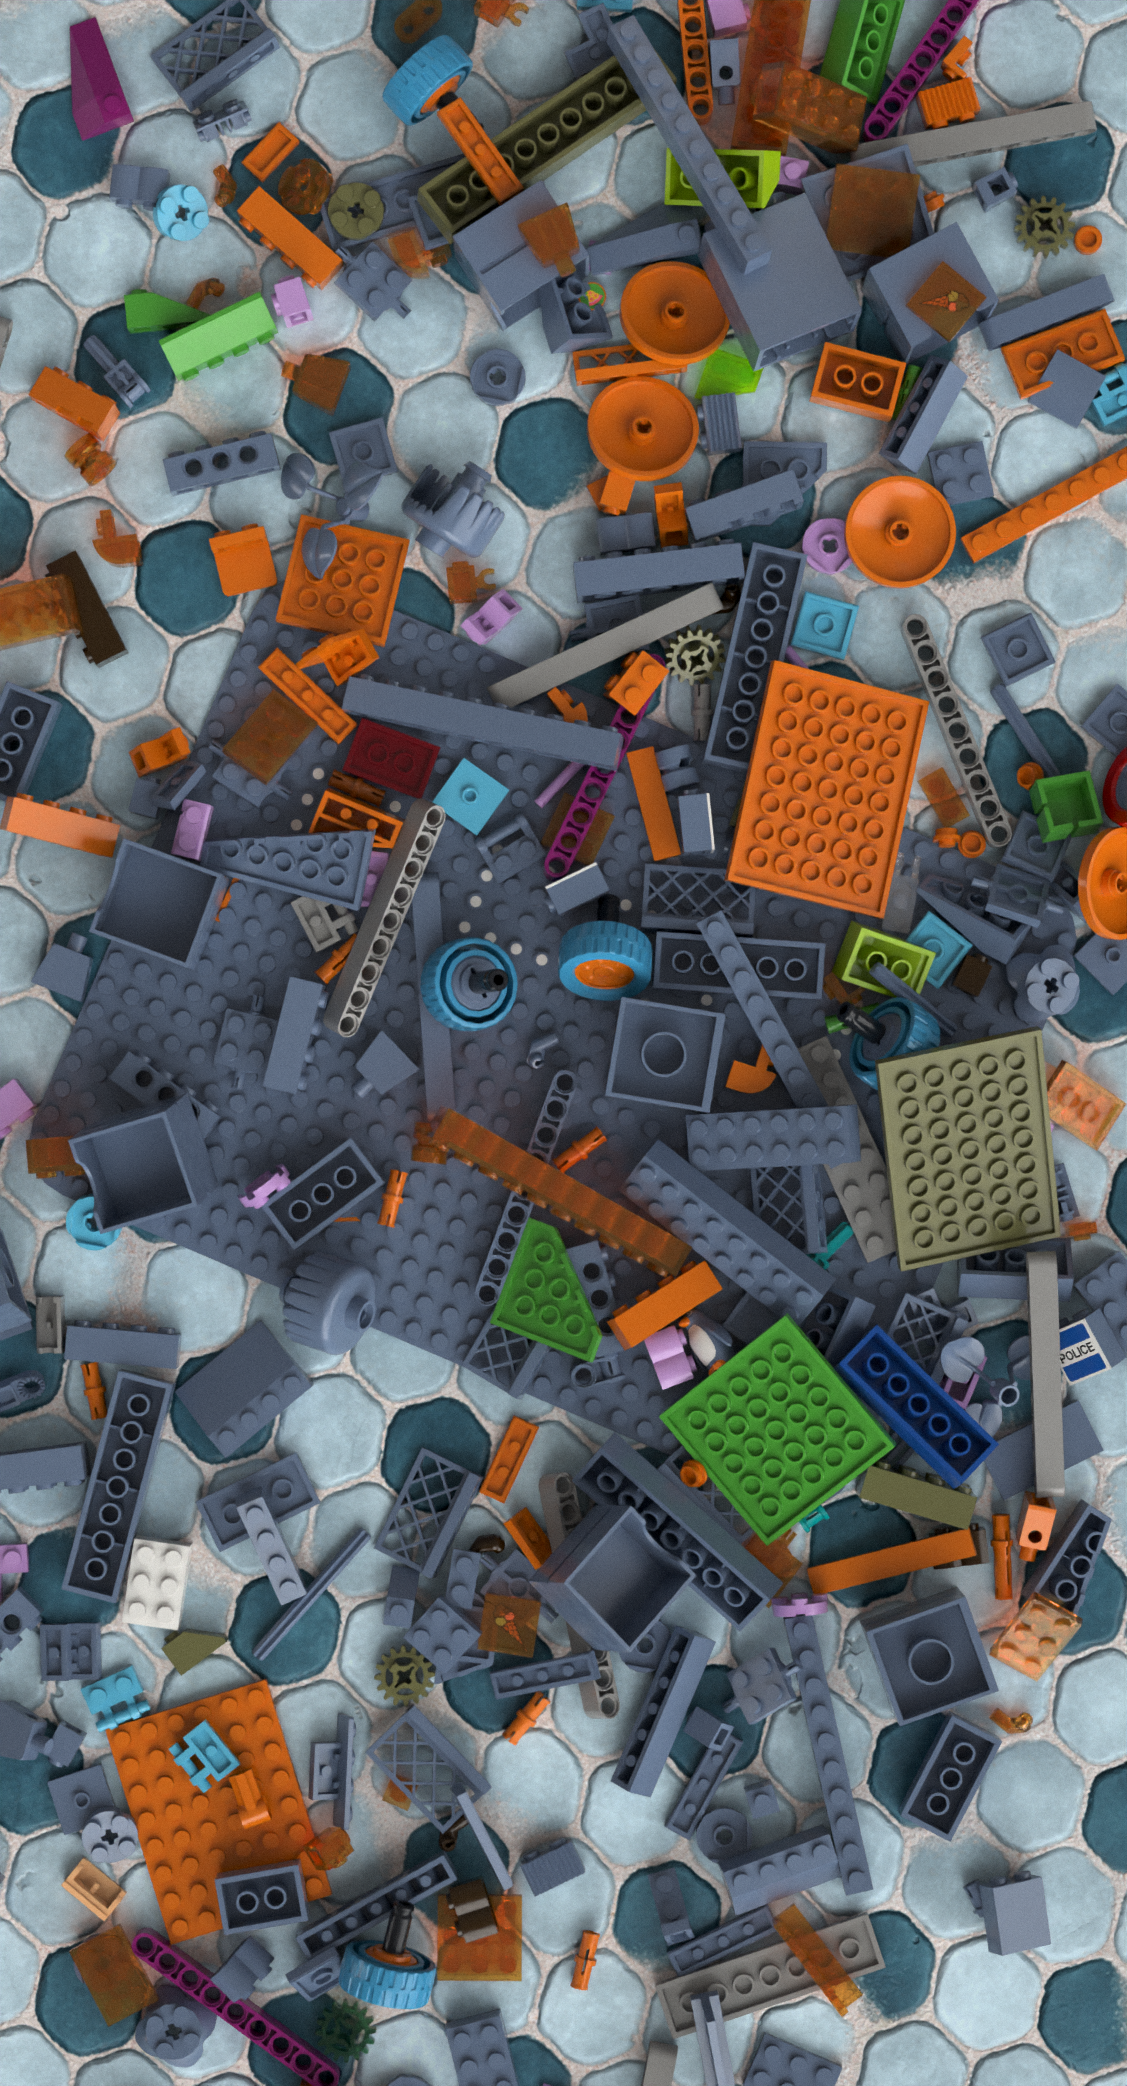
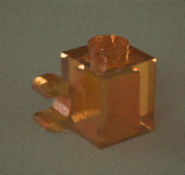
[474,0,529,28]
[446,561,496,604]

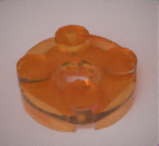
[278,158,333,215]

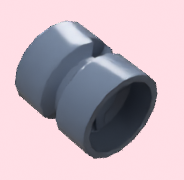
[654,744,700,792]

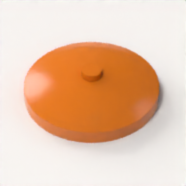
[619,261,730,365]
[587,376,699,481]
[844,476,956,589]
[1078,827,1127,940]

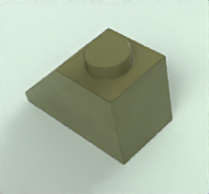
[161,1628,229,1676]

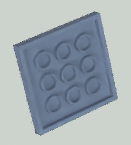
[800,143,934,282]

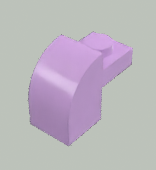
[460,589,523,646]

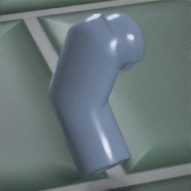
[526,1031,559,1069]

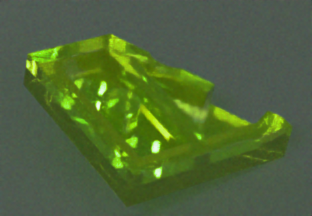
[694,349,764,400]

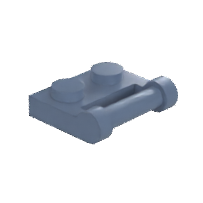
[473,812,547,884]

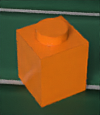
[598,471,636,517]

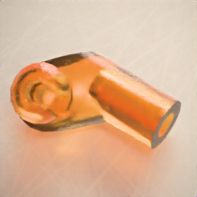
[213,164,237,207]
[185,277,225,310]

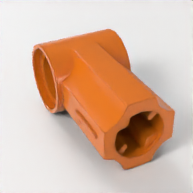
[229,1768,272,1829]

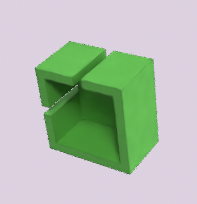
[1029,770,1103,843]

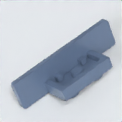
[308,1713,356,1830]

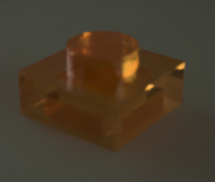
[1065,1221,1098,1241]
[382,1774,418,1811]

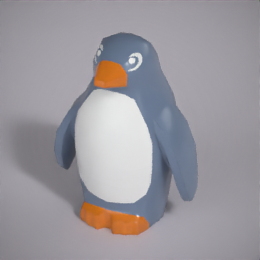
[678,1309,735,1375]

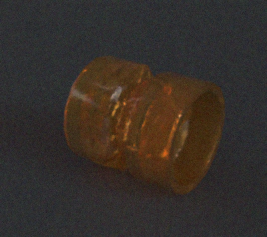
[64,433,117,486]
[410,1122,451,1165]

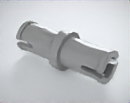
[691,684,713,741]

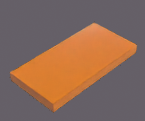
[1000,308,1125,400]

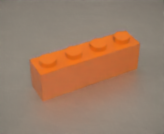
[237,186,344,290]
[0,793,120,858]
[607,1260,723,1351]

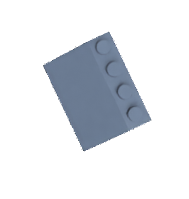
[175,1320,314,1458]

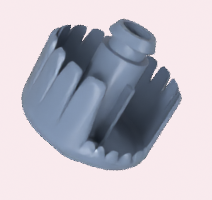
[401,461,505,558]
[279,1252,376,1355]

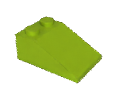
[832,920,936,998]

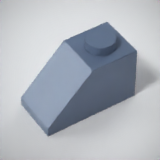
[1049,860,1087,923]
[383,1565,420,1628]

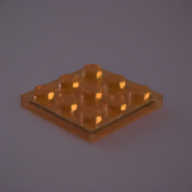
[826,163,920,257]
[437,1894,522,1981]

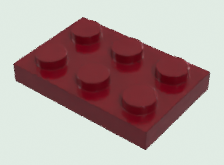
[342,718,441,799]

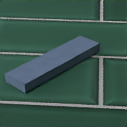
[489,1650,601,1700]
[665,1734,743,1840]
[450,1783,514,1890]
[666,1904,780,1976]

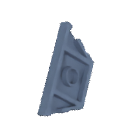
[434,1576,500,1684]

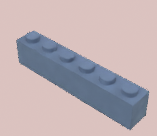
[611,1625,716,1798]

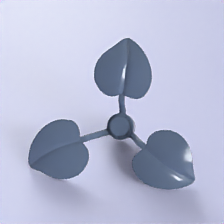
[281,453,385,579]
[940,1335,1030,1438]

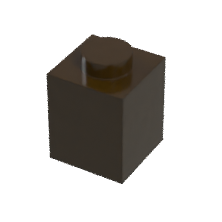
[950,952,993,998]

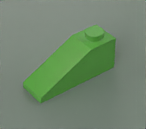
[124,289,210,334]

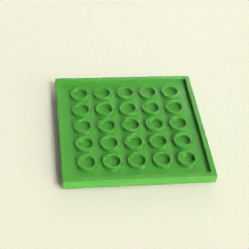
[659,1313,896,1546]

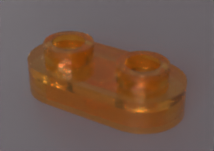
[394,0,443,43]

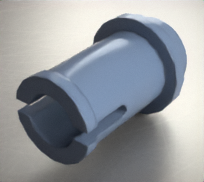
[963,1879,984,1918]

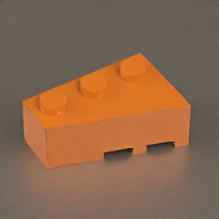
[28,366,120,442]
[308,788,405,848]

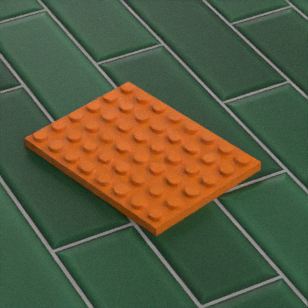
[724,660,929,919]
[105,1678,333,1945]

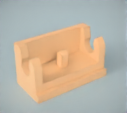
[61,1857,127,1921]

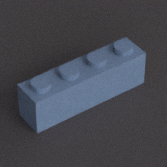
[879,355,968,474]
[64,1320,182,1369]
[235,1486,307,1605]

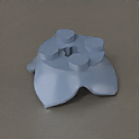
[1006,944,1080,1022]
[135,1985,217,2068]

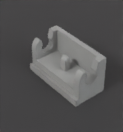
[36,1296,65,1354]

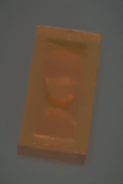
[917,767,970,828]

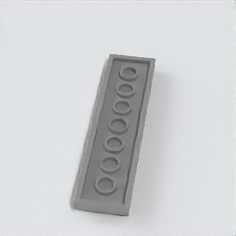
[795,1036,896,1263]
[655,1912,886,2039]

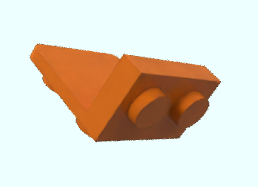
[209,523,278,597]
[296,628,379,686]
[603,650,669,716]

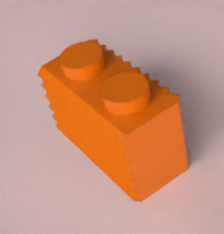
[916,77,981,130]

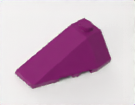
[70,17,134,141]

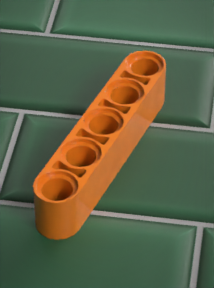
[677,0,713,126]

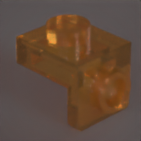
[822,972,865,1005]

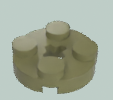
[328,182,384,240]

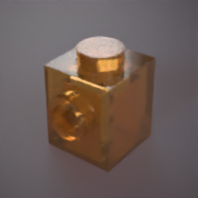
[303,1827,354,1870]

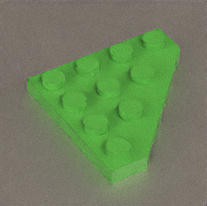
[490,1217,602,1363]

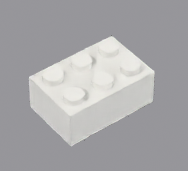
[122,1535,193,1630]

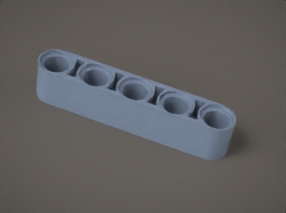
[978,274,1115,351]

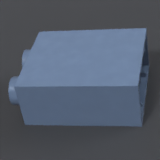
[698,192,862,372]

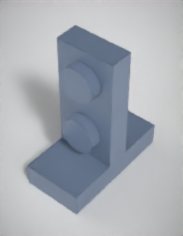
[647,1867,695,1946]

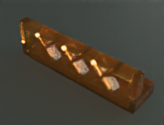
[772,1903,863,2017]

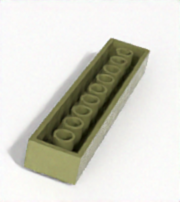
[417,46,677,245]

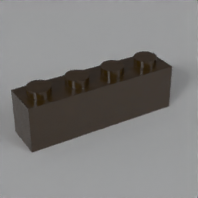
[45,550,128,668]

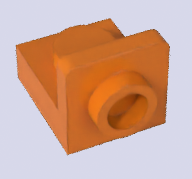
[940,35,973,82]

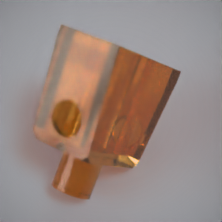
[518,202,580,277]
[281,354,351,417]

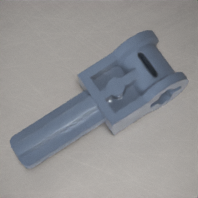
[83,335,151,409]

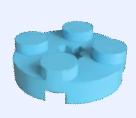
[153,184,209,241]
[66,1194,122,1251]

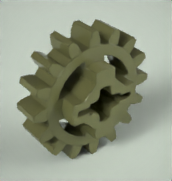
[1013,196,1075,259]
[665,625,726,686]
[374,1644,435,1707]

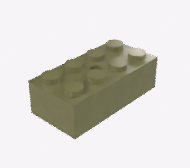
[855,1458,977,1530]

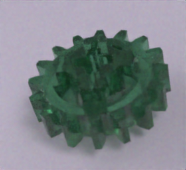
[315,1999,377,2063]

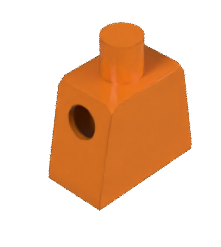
[1016,1491,1057,1562]

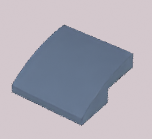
[1028,349,1106,429]
[40,1622,102,1681]

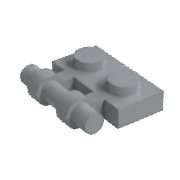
[291,896,359,953]

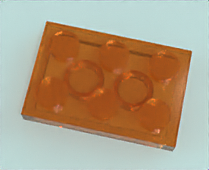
[222,689,318,786]
[1047,1060,1126,1151]
[989,1591,1083,1682]
[69,1923,159,2027]

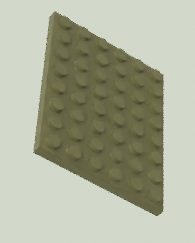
[875,1026,1061,1271]

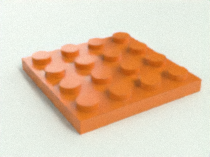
[276,514,410,647]

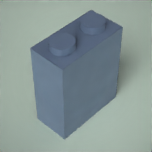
[979,1871,1051,1956]

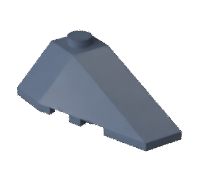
[586,204,702,276]

